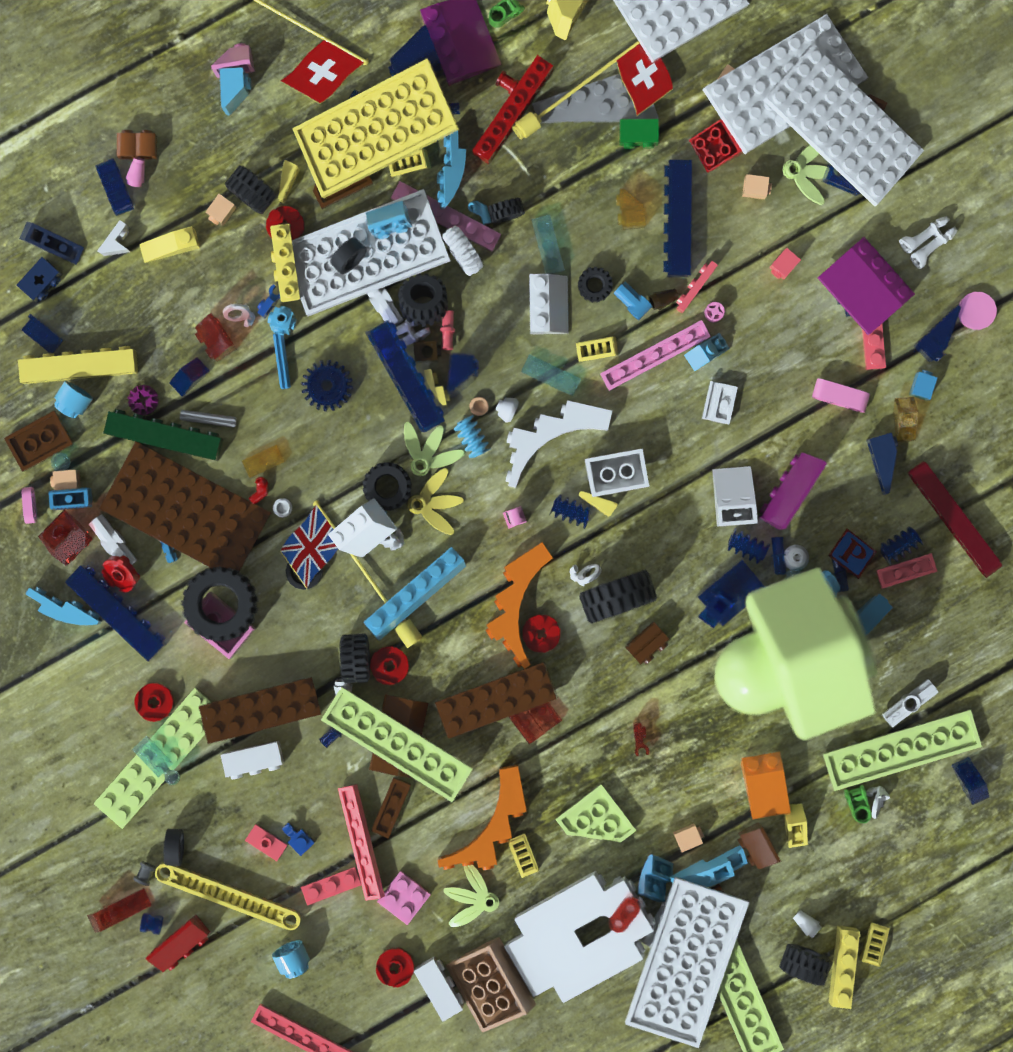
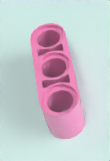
[812,379,870,413]

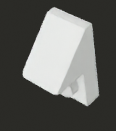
[98,220,130,256]

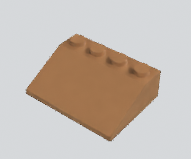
[445,937,536,1033]

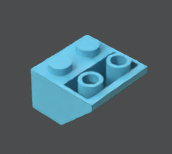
[366,201,412,239]

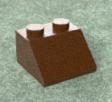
[737,822,781,870]

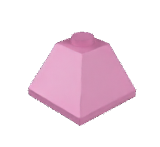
[211,43,255,78]

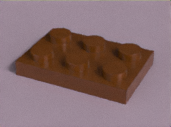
[4,410,74,472]

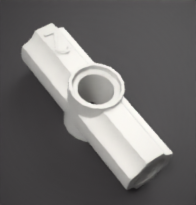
[367,288,403,329]
[88,514,137,564]
[882,679,938,727]

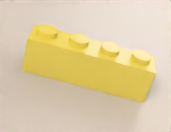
[829,926,860,1009]

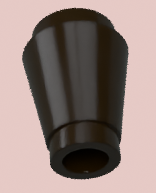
[649,288,679,310]

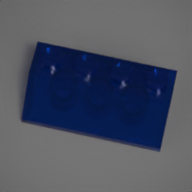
[448,353,479,399]

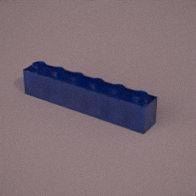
[663,160,692,278]
[365,320,445,432]
[65,565,167,662]

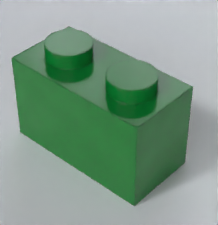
[619,119,659,149]

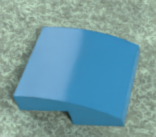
[638,855,673,902]

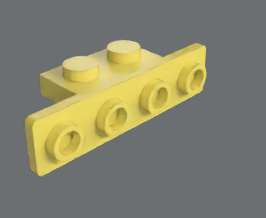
[270,224,300,302]

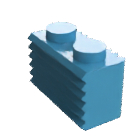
[49,488,93,510]

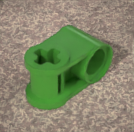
[489,0,525,28]
[844,784,872,823]

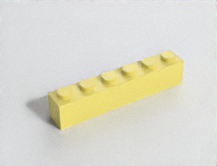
[18,346,138,384]

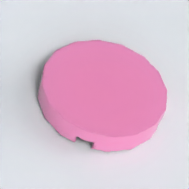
[957,292,997,330]

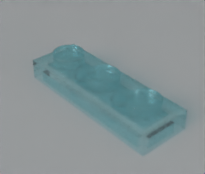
[531,215,564,274]
[521,354,581,397]

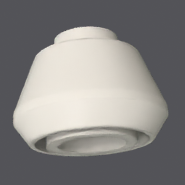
[496,398,519,423]
[783,545,809,571]

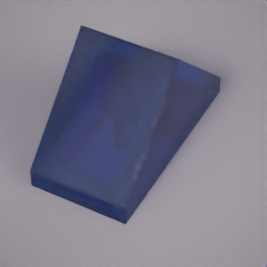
[169,357,210,397]

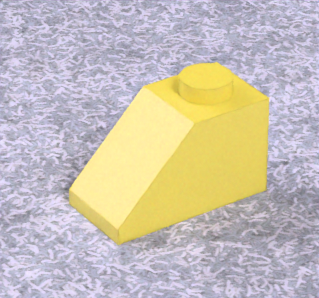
[783,803,808,848]

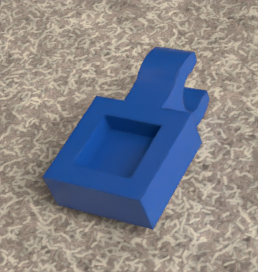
[257,284,280,319]
[282,822,315,856]

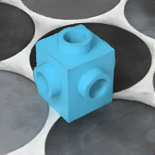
[268,306,297,335]

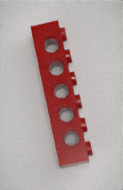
[473,55,553,165]

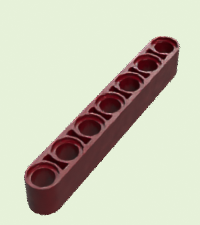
[907,461,1002,578]

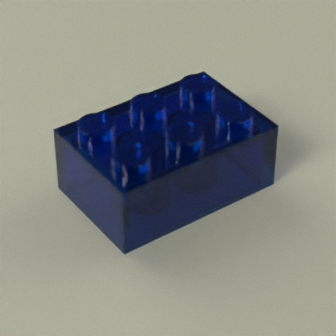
[696,560,765,626]

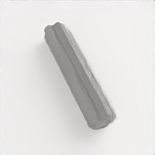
[180,410,237,427]

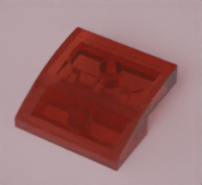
[509,702,562,745]

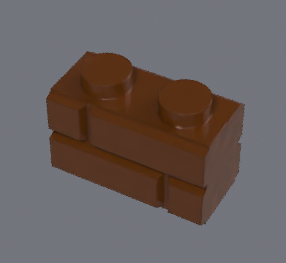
[625,622,669,665]

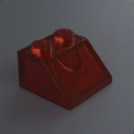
[195,313,237,361]
[38,510,93,566]

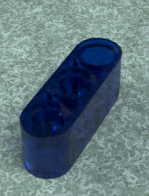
[95,158,134,216]

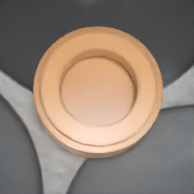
[470,397,489,416]

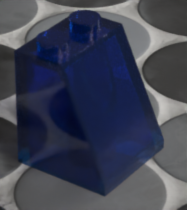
[388,25,441,77]

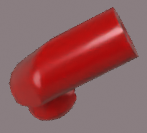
[249,477,269,504]

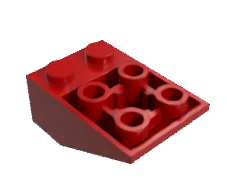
[689,119,743,173]

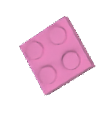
[377,870,431,925]

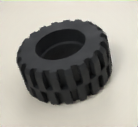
[181,567,259,641]
[579,570,657,624]

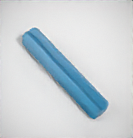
[273,333,291,389]

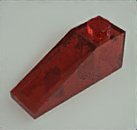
[87,888,152,933]

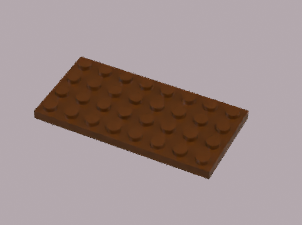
[99,441,271,572]

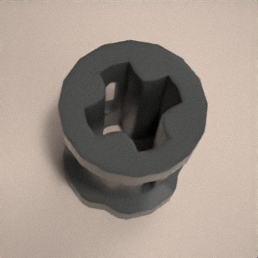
[133,861,157,886]

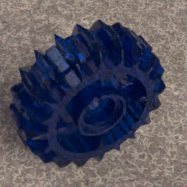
[301,360,353,412]

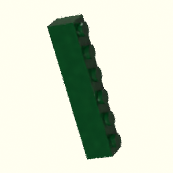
[103,409,223,461]

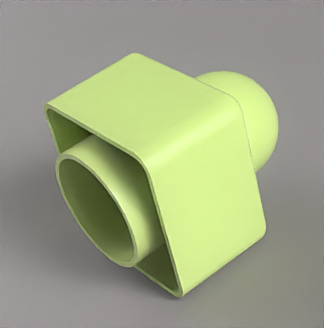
[715,567,876,739]

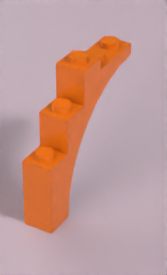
[485,542,553,669]
[437,764,527,870]

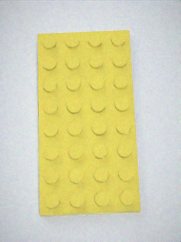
[292,59,459,198]

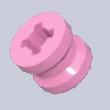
[704,302,725,323]

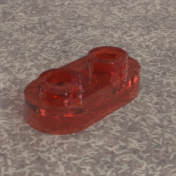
[609,897,641,933]

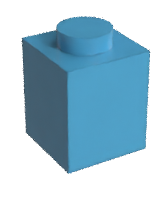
[909,370,938,401]

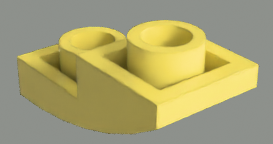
[424,369,450,407]

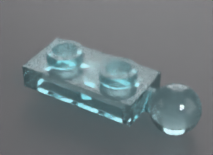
[132,736,180,785]

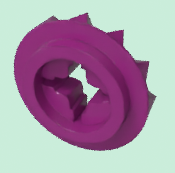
[127,385,159,415]

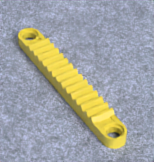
[155,863,301,930]

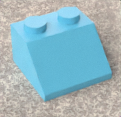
[220,68,251,115]

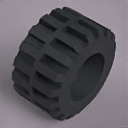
[225,165,277,214]
[399,273,448,327]
[363,462,412,511]
[340,634,370,683]
[779,944,833,986]

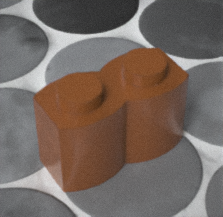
[117,130,157,160]

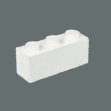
[221,741,284,780]
[414,956,464,1021]

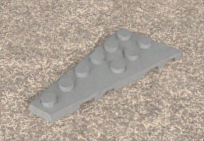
[532,73,659,123]

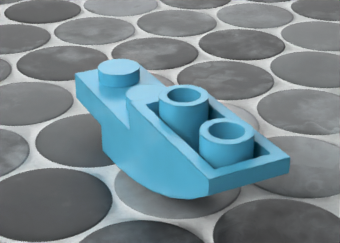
[437,131,466,209]
[26,586,102,625]
[670,845,748,887]

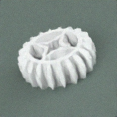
[442,226,483,276]

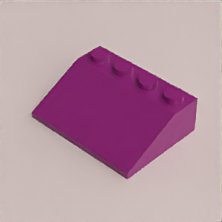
[420,0,502,86]
[817,237,915,335]
[759,452,827,530]

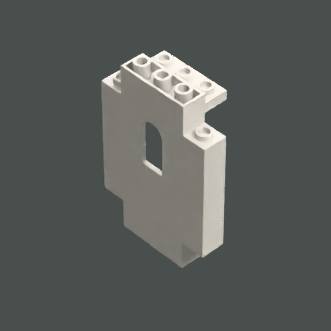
[504,871,656,1003]

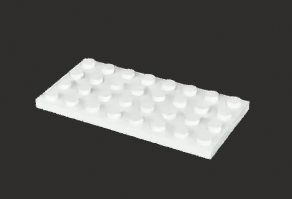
[703,14,868,154]
[764,44,924,206]
[292,189,450,316]
[625,877,749,1048]

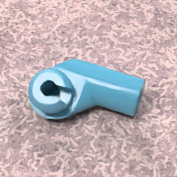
[468,201,492,225]

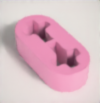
[22,487,37,524]

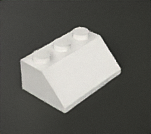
[529,274,568,334]
[585,449,649,497]
[328,498,397,558]

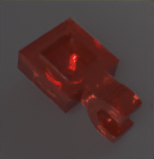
[633,722,649,756]

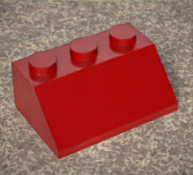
[145,915,210,972]

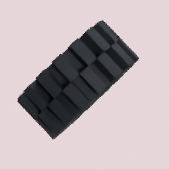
[488,198,525,223]
[578,267,613,303]

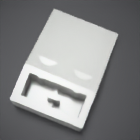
[712,466,758,527]

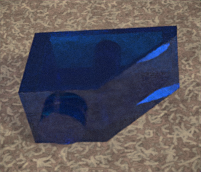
[952,757,990,805]

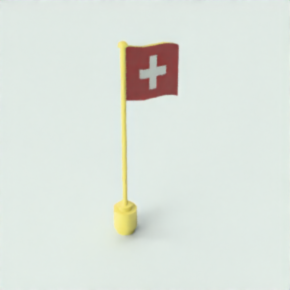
[254,0,369,103]
[512,41,673,140]

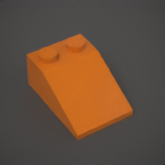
[741,752,791,820]

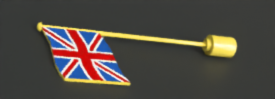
[280,500,423,648]

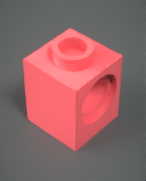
[769,247,801,280]

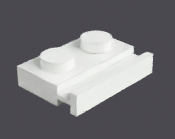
[702,381,738,425]

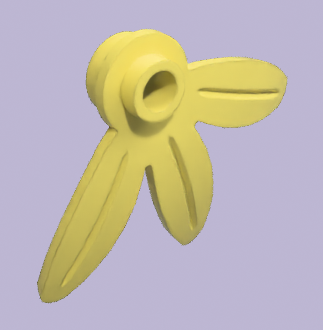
[407,468,464,535]

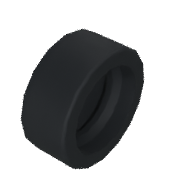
[330,237,367,274]
[285,563,323,590]
[164,829,184,866]

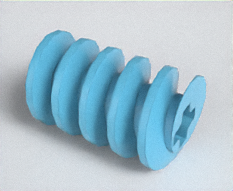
[454,415,492,458]

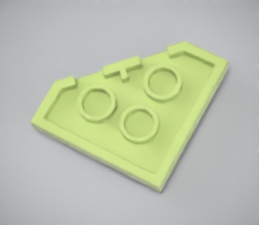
[556,784,636,842]

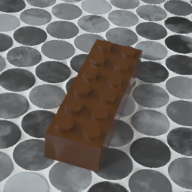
[435,662,558,739]
[198,676,321,744]

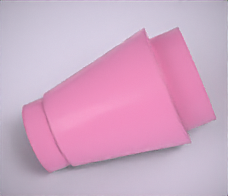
[126,157,145,187]

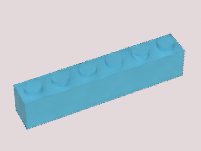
[364,547,466,641]

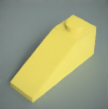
[140,226,200,263]

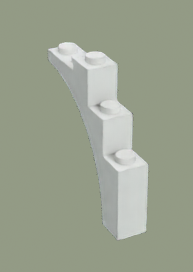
[506,401,612,488]

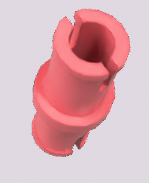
[440,310,455,350]

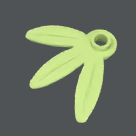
[783,145,838,205]
[404,422,465,476]
[444,865,499,927]

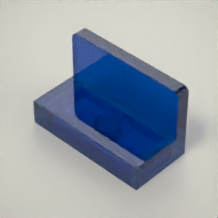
[21,314,64,353]

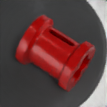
[495,70,520,94]

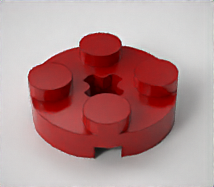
[266,206,305,240]
[102,555,140,592]
[523,615,560,653]
[370,646,409,685]
[134,683,174,722]
[376,948,414,988]

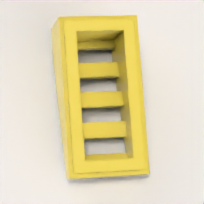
[389,149,431,177]
[278,160,300,204]
[576,336,618,362]
[578,491,618,517]
[508,833,539,878]
[860,922,890,967]

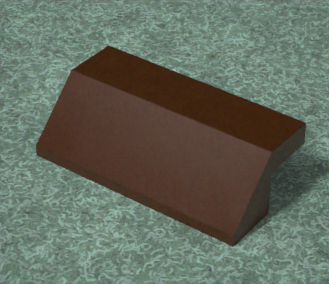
[369,694,429,778]

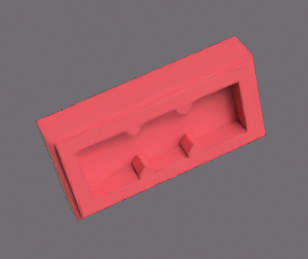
[245,824,288,861]

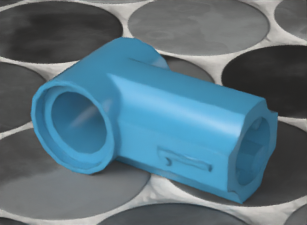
[613,282,652,320]

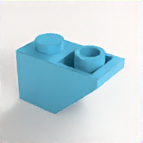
[684,333,730,371]

